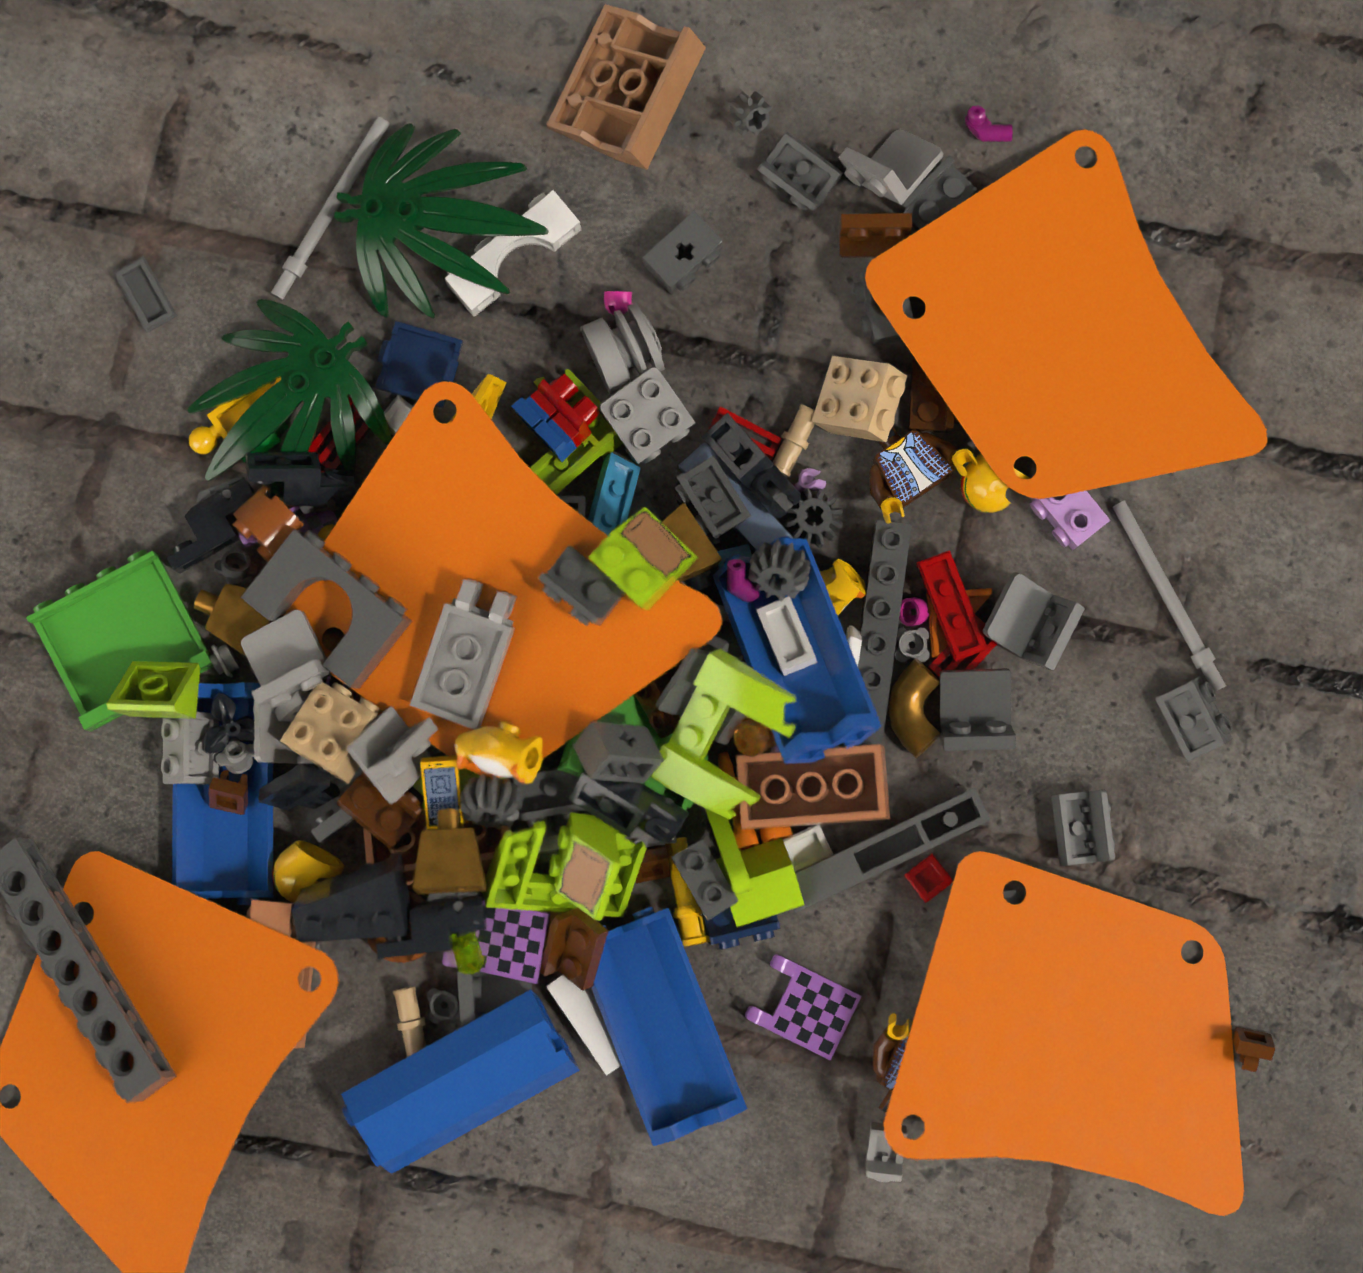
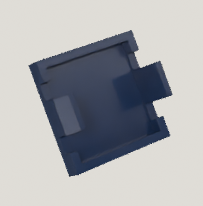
[375,321,463,408]

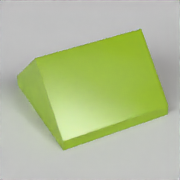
[106,661,200,719]
[715,838,805,928]

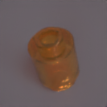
[734,718,777,757]

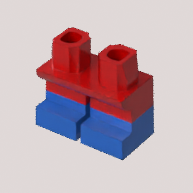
[511,373,600,462]

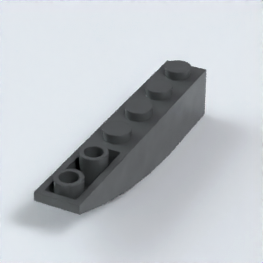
[793,788,991,913]

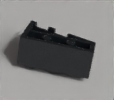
[292,850,412,943]

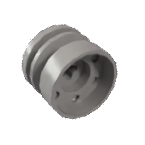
[580,303,665,394]

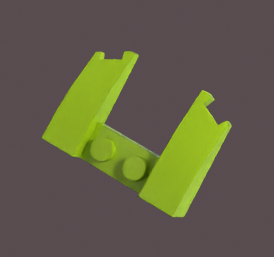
[530,369,623,495]
[650,649,796,819]
[482,821,646,917]

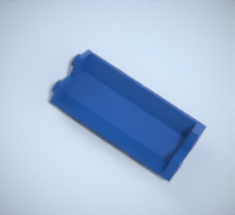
[712,536,881,764]
[172,682,273,905]
[591,906,747,1146]
[341,989,580,1174]

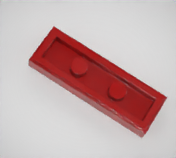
[916,550,988,662]

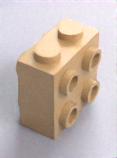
[811,356,907,442]
[280,682,380,784]

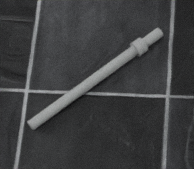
[271,116,390,300]
[1113,500,1226,692]

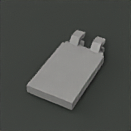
[410,579,517,730]

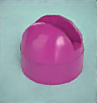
[604,291,632,315]
[899,597,929,626]

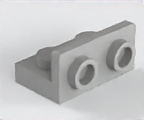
[161,712,219,784]

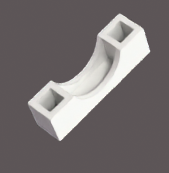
[445,190,581,317]

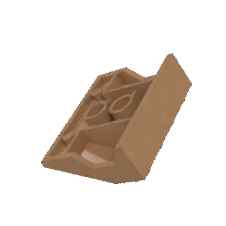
[546,4,706,170]

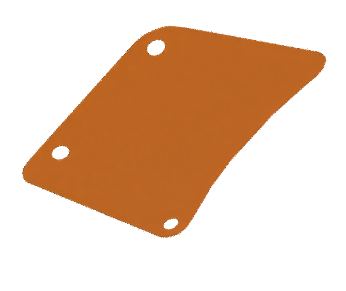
[865,130,1267,499]
[284,382,722,778]
[0,851,338,1273]
[883,851,1244,1216]

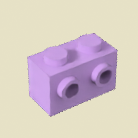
[1030,491,1110,551]

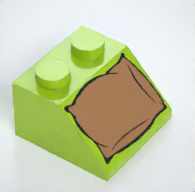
[589,507,698,610]
[549,812,620,920]

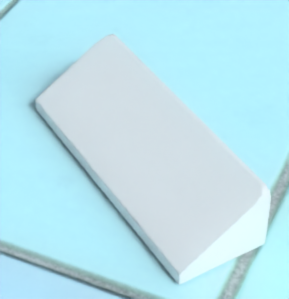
[546,975,621,1076]

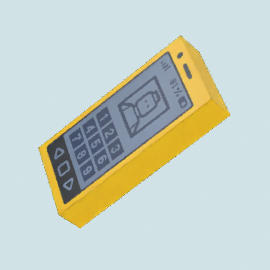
[420,755,464,830]

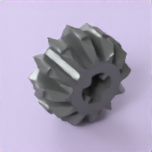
[784,488,843,548]
[748,539,810,601]
[460,775,522,829]

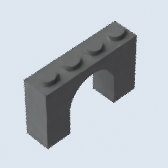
[241,529,412,689]

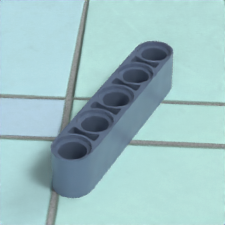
[678,442,819,569]

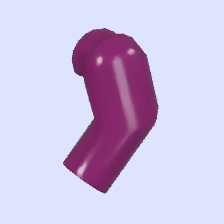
[965,105,1013,142]
[726,559,760,602]

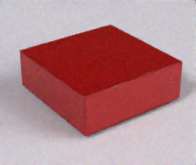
[904,853,953,903]

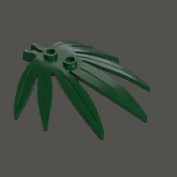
[334,123,549,318]
[188,299,392,500]

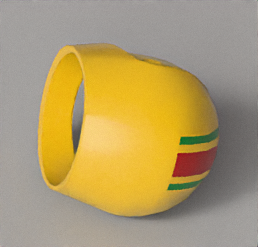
[960,454,1030,513]
[272,840,344,903]

